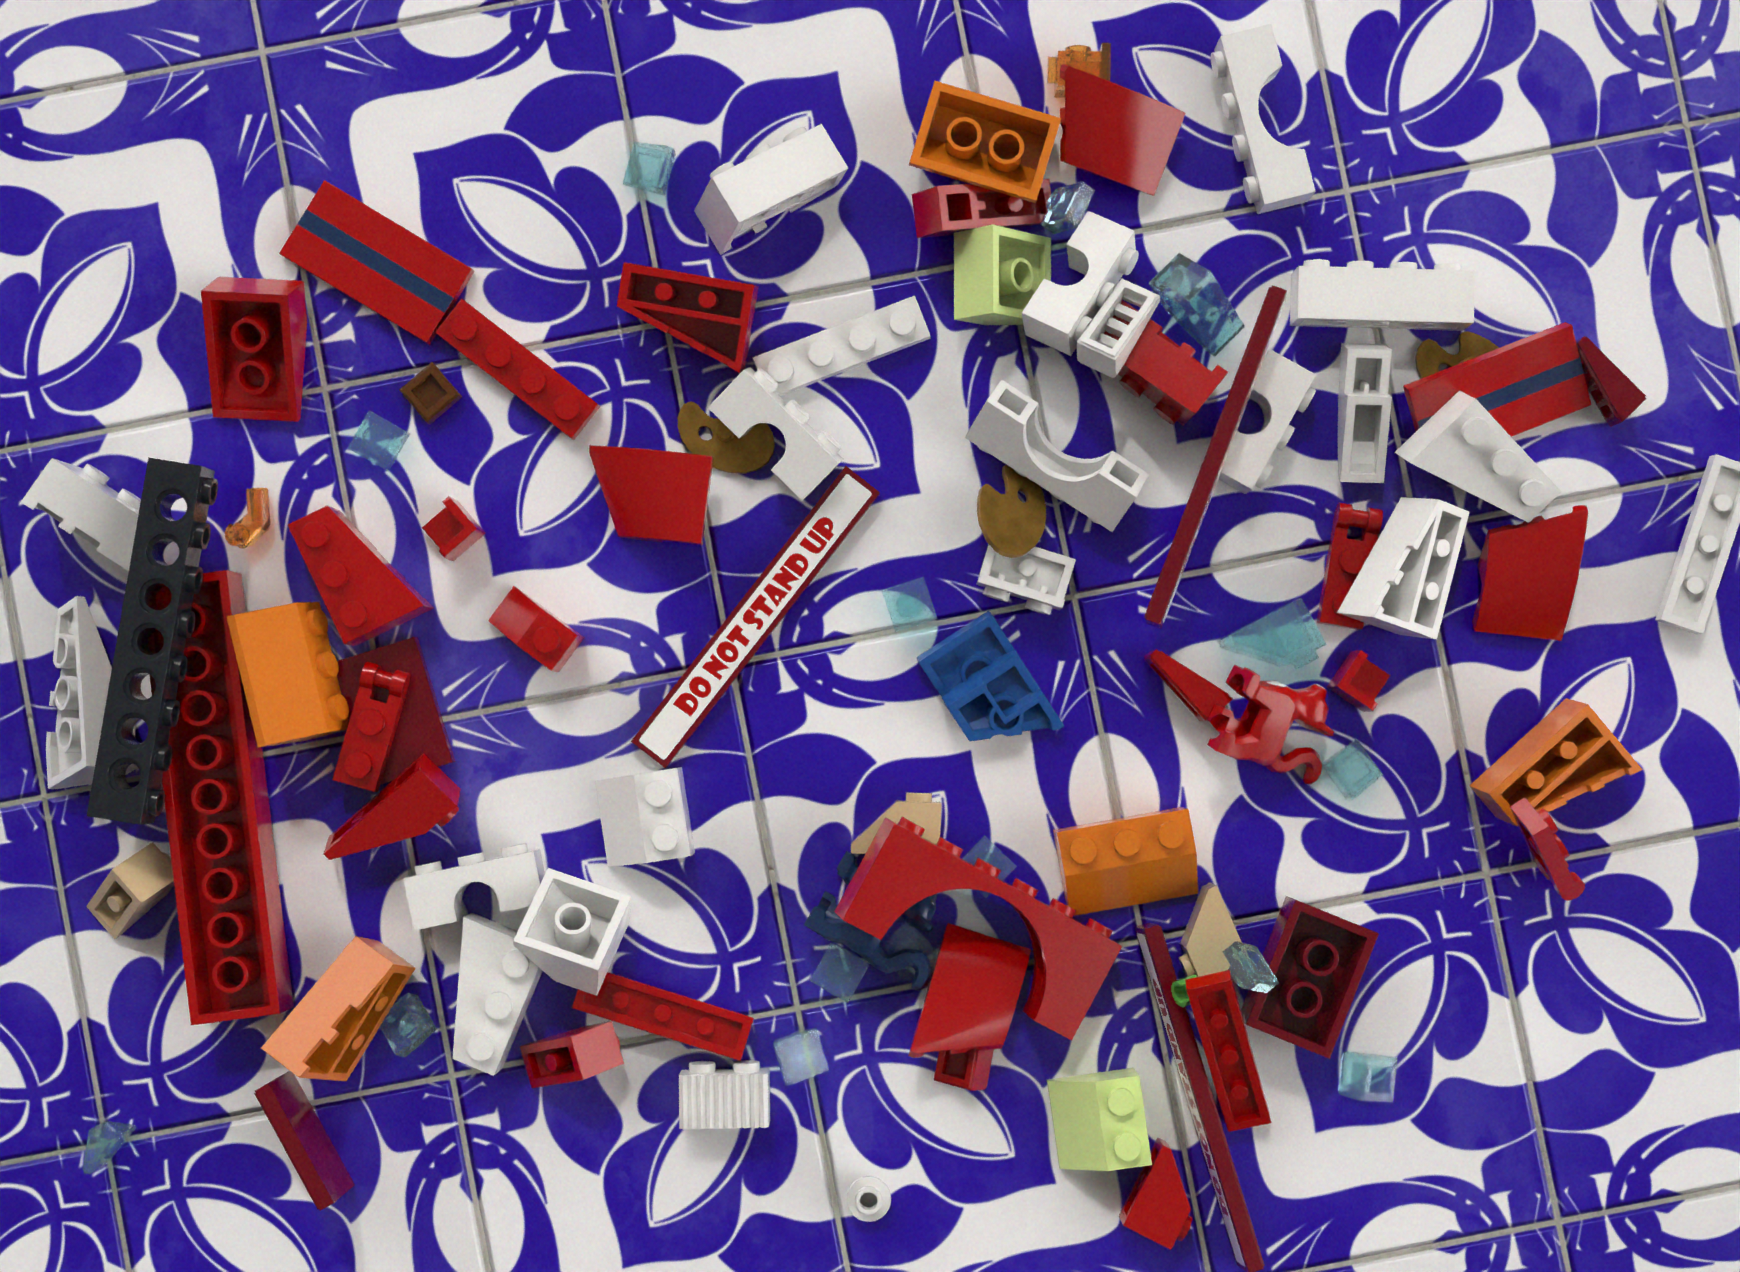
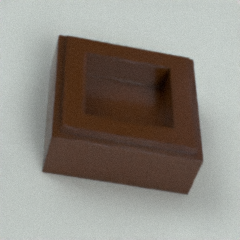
[399,362,463,425]

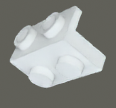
[976,544,1076,615]

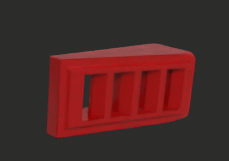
[1144,649,1233,721]

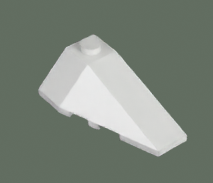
[46,596,137,789]

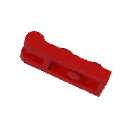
[1316,502,1383,630]
[332,661,411,792]
[1510,797,1585,901]

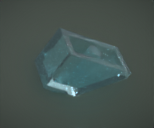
[1148,253,1245,357]
[1217,598,1327,670]

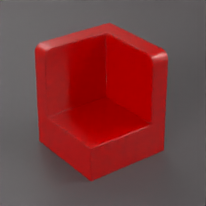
[422,496,486,562]
[1327,650,1391,712]

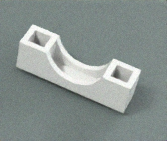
[1211,24,1316,214]
[965,380,1150,532]

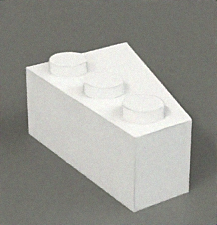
[694,124,848,255]

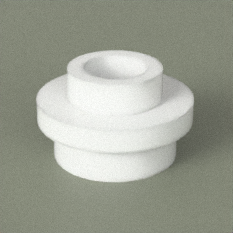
[847,1176,891,1222]

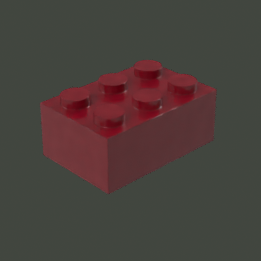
[1241,896,1379,1059]

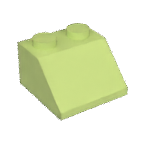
[954,225,1051,325]
[1047,1068,1152,1171]

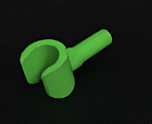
[1171,974,1197,1007]

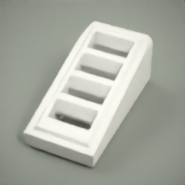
[1077,278,1160,378]

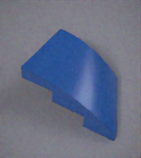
[916,611,1064,742]

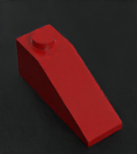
[912,179,1054,238]
[323,753,461,860]

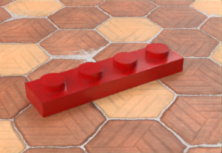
[435,299,600,440]
[1185,970,1272,1132]
[572,972,754,1061]

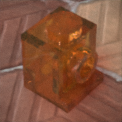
[1047,43,1111,98]

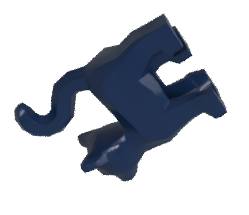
[804,851,937,991]

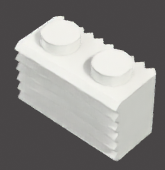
[679,1060,770,1129]

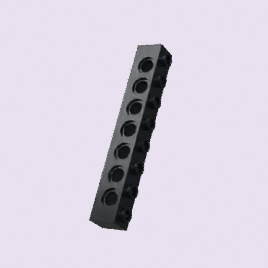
[87,457,218,825]

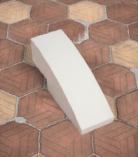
[1338,343,1392,483]

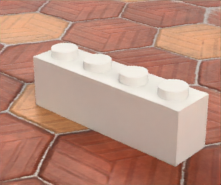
[1290,259,1475,331]

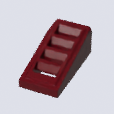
[1576,336,1647,427]

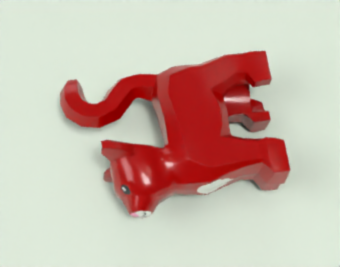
[1207,665,1334,784]

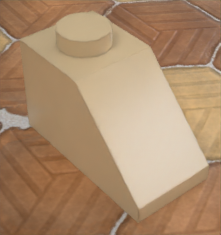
[851,792,941,854]
[86,842,174,939]
[1178,883,1252,977]

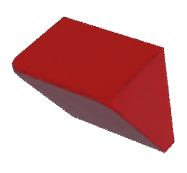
[934,1049,994,1091]

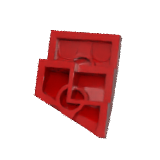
[1060,64,1186,196]
[589,445,714,545]
[1472,505,1588,641]
[908,923,1031,1058]

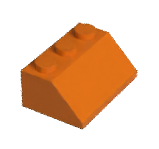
[909,80,1061,203]
[227,602,349,748]
[1053,807,1198,916]

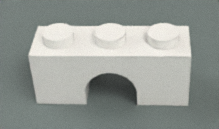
[1022,211,1139,356]
[1200,349,1316,494]
[708,367,843,501]
[403,843,545,931]

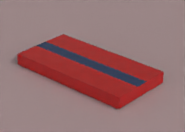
[279,180,475,345]
[1403,322,1592,437]

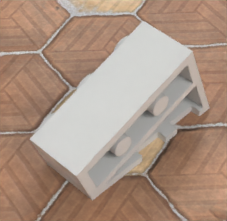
[1394,390,1562,523]
[21,458,179,572]
[1337,497,1469,640]
[452,913,543,1076]

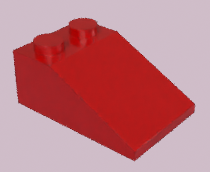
[201,277,307,422]

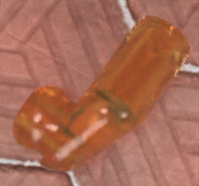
[225,488,271,549]

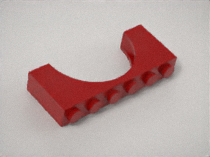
[834,816,1122,1040]

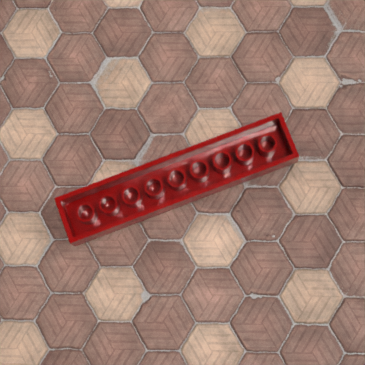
[148,570,294,1025]

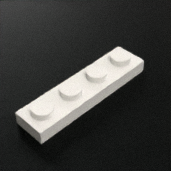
[753,295,930,396]
[1655,454,1740,634]

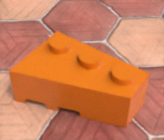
[1469,698,1643,826]
[261,936,415,1081]

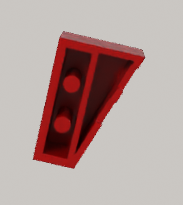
[617,262,759,373]
[1103,300,1228,426]
[288,506,434,646]

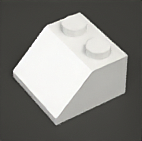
[595,767,695,867]
[513,868,631,996]

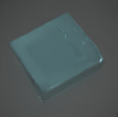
[623,142,676,196]
[1322,739,1383,800]
[773,1027,829,1086]
[1339,1051,1398,1102]
[83,1121,136,1174]

